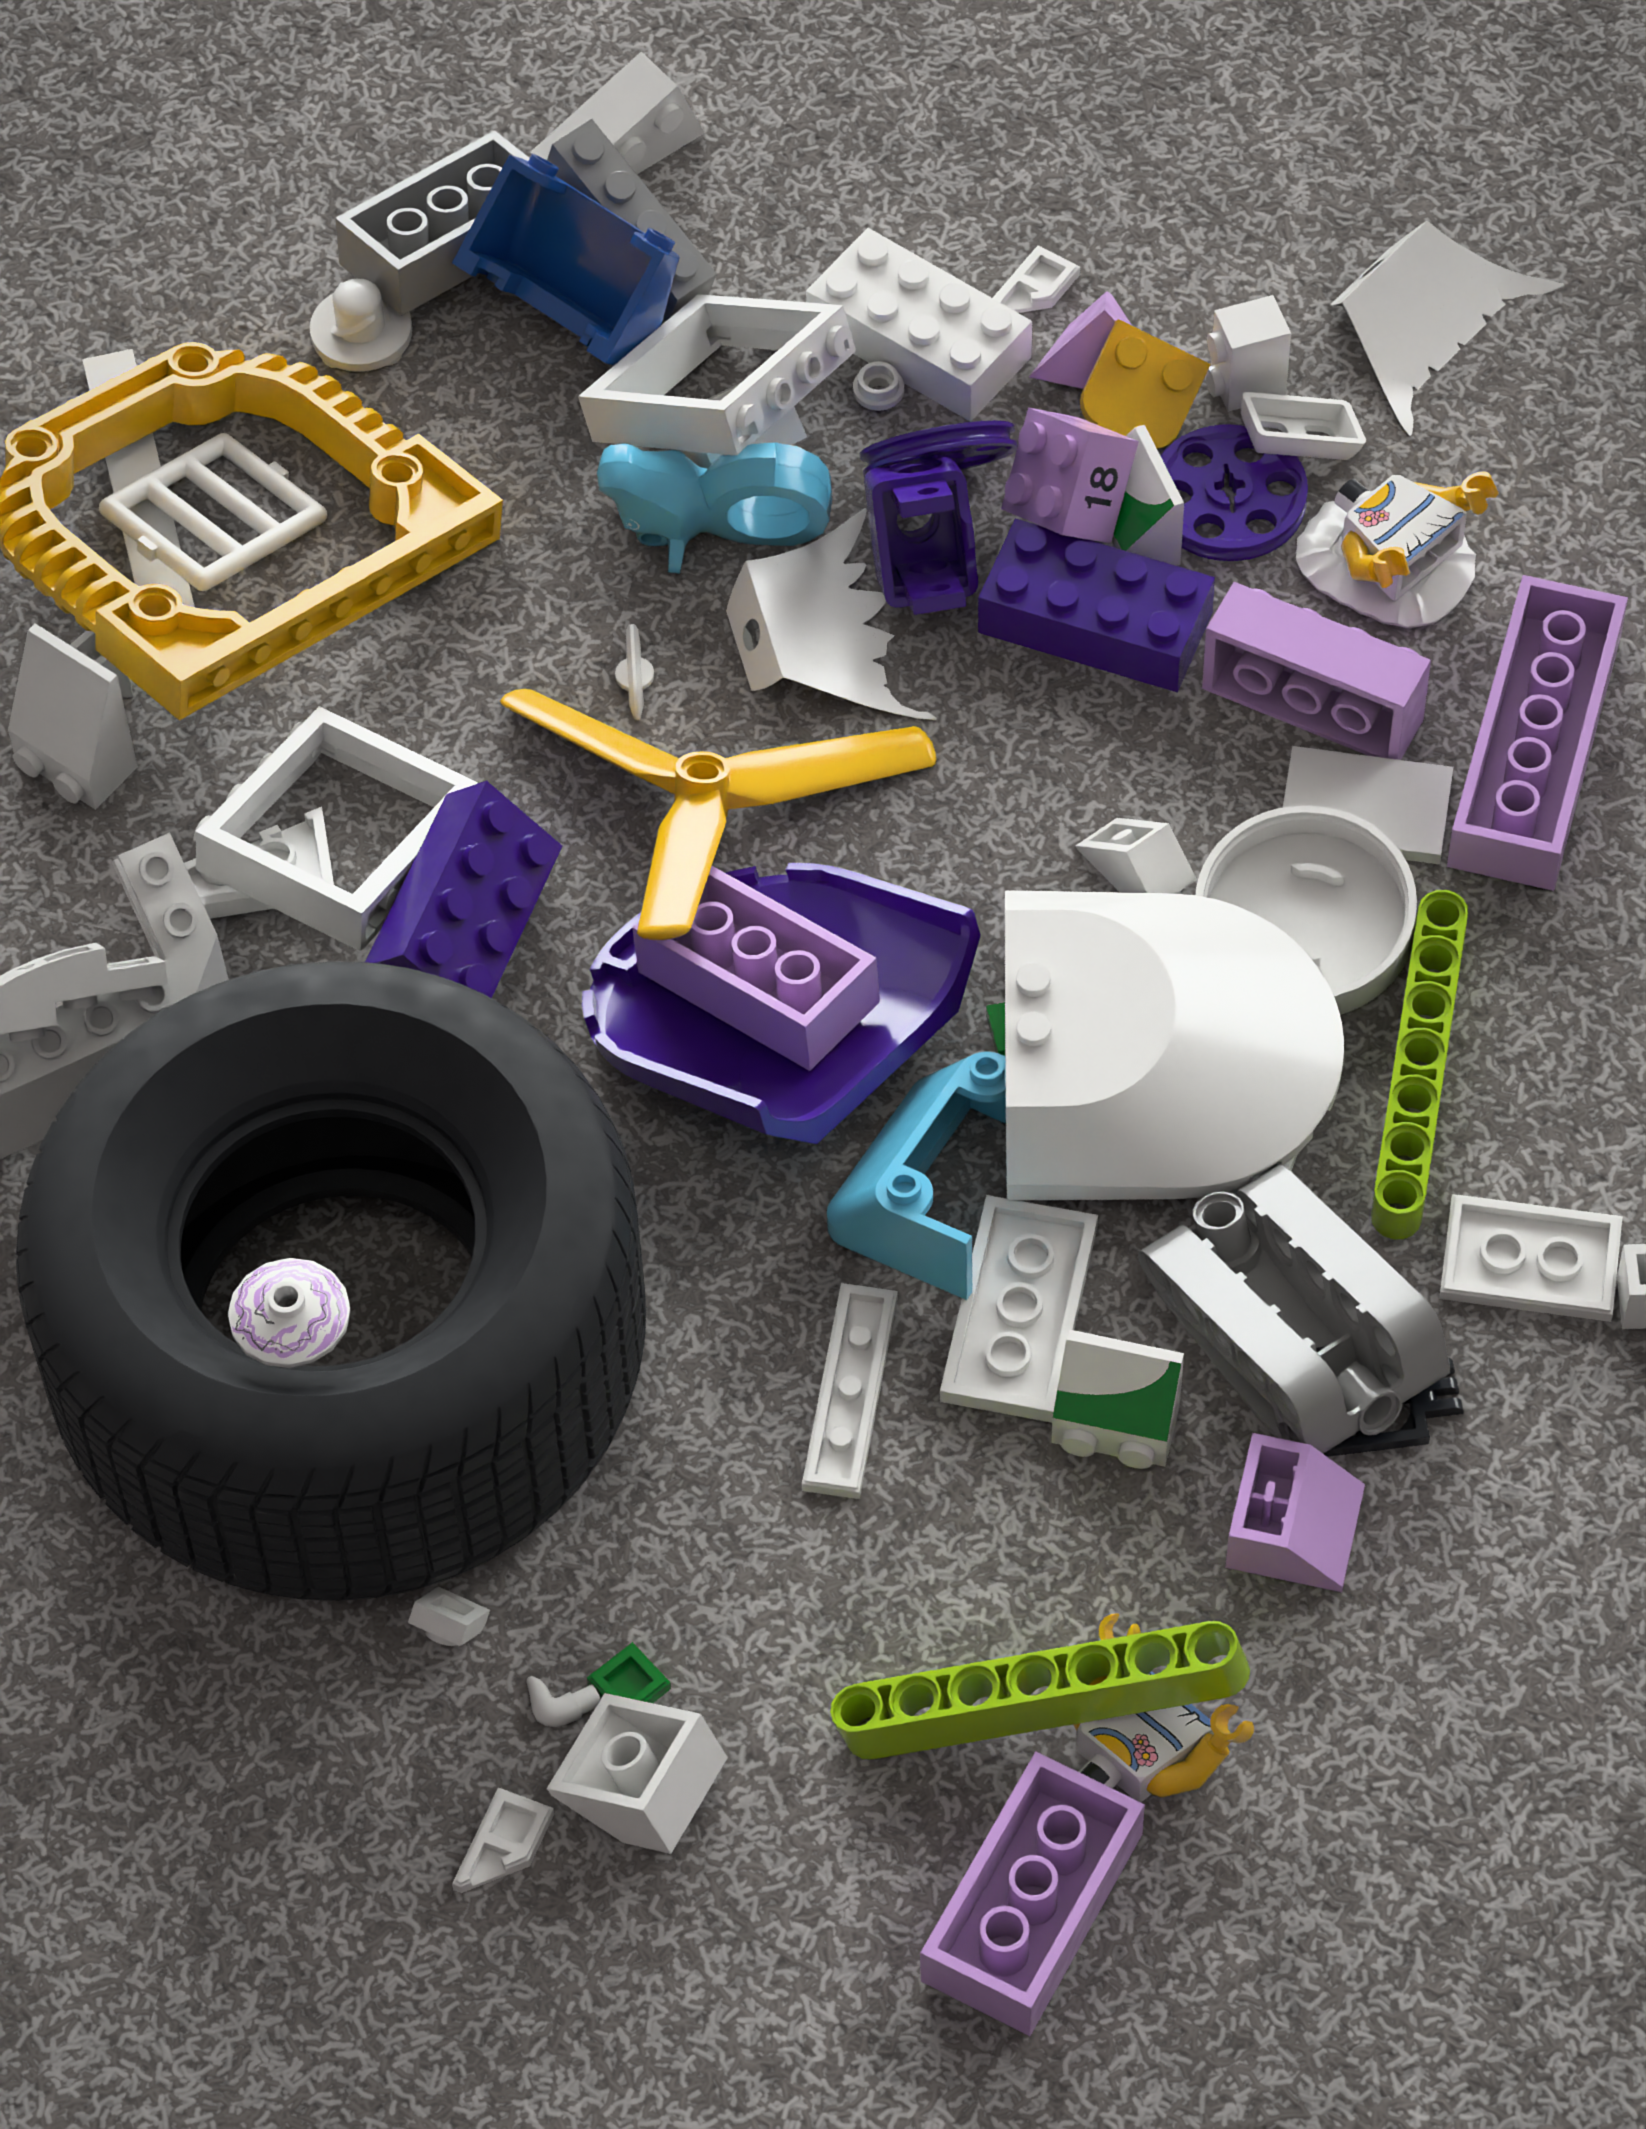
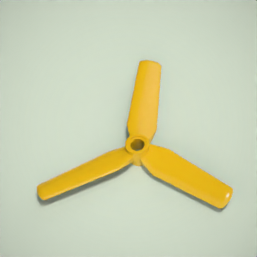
[500,689,937,940]

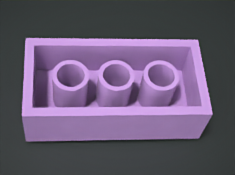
[1202,582,1431,760]
[633,866,880,1071]
[920,1751,1145,2036]

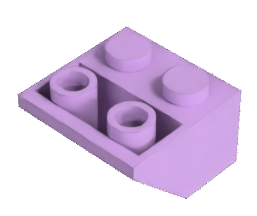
[1226,1433,1365,1592]

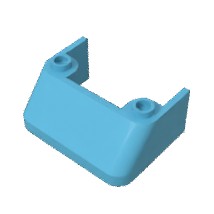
[827,1052,1006,1300]

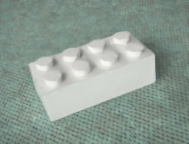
[806,228,1032,422]

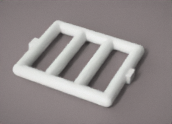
[99,433,327,591]

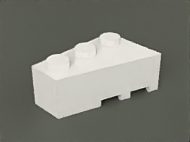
[531,52,705,174]

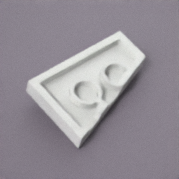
[184,807,334,919]

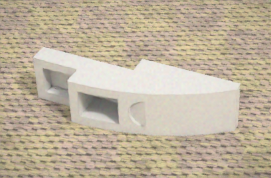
[0,943,168,1041]

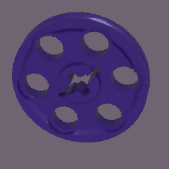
[859,420,1018,478]
[1161,424,1308,561]

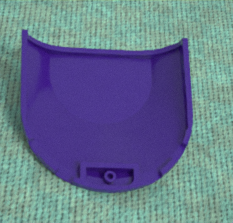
[582,863,981,1144]

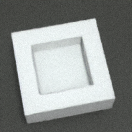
[408,1586,490,1646]

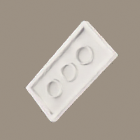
[940,1195,1098,1423]

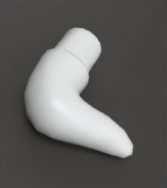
[526,1676,601,1727]

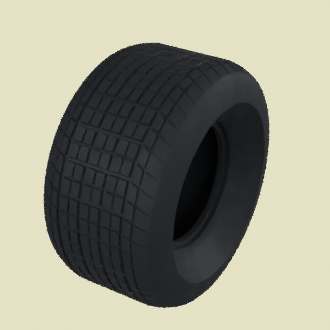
[16,961,646,1601]

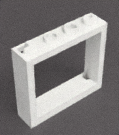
[578,294,856,455]
[193,706,477,951]

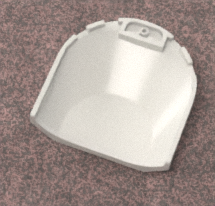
[1005,891,1344,1201]

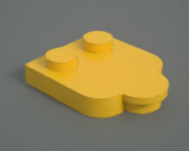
[1080,319,1211,450]

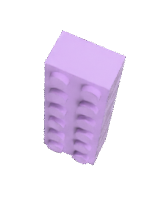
[1447,575,1628,891]

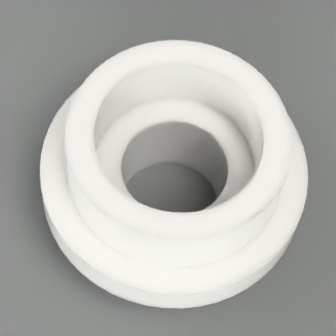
[853,361,904,411]

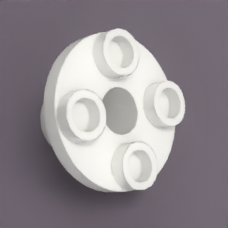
[310,278,412,372]

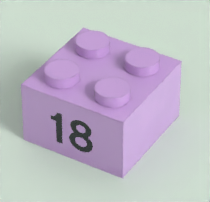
[1001,407,1139,544]

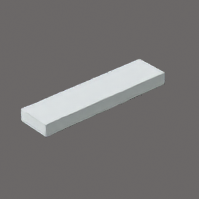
[802,1283,898,1499]

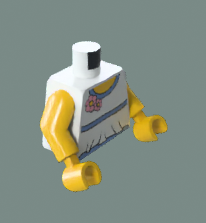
[1335,472,1499,601]
[1074,1613,1254,1802]

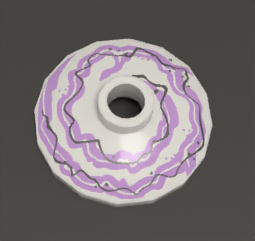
[228,1258,351,1368]

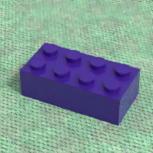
[978,518,1215,693]
[365,780,563,998]

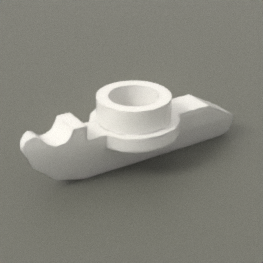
[615,624,654,720]

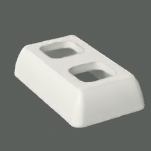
[1241,392,1366,460]

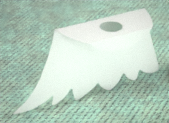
[1331,221,1564,436]
[726,508,937,720]

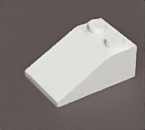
[8,624,138,810]

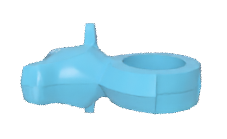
[597,442,832,574]

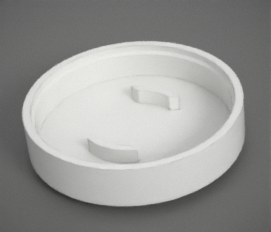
[1195,805,1417,1015]

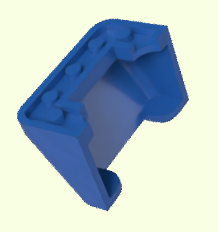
[452,154,680,365]

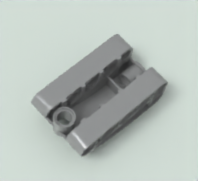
[1138,1165,1450,1454]

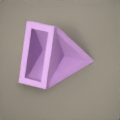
[1029,291,1131,389]

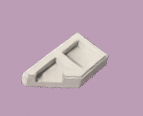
[993,246,1080,313]
[452,1788,554,1893]

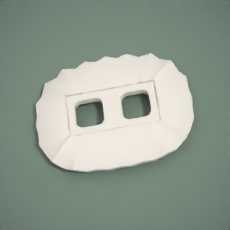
[1296,490,1476,629]

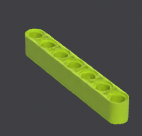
[1371,890,1468,1240]
[830,1621,1250,1759]

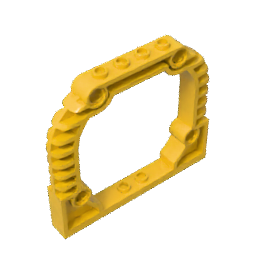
[0,342,503,721]

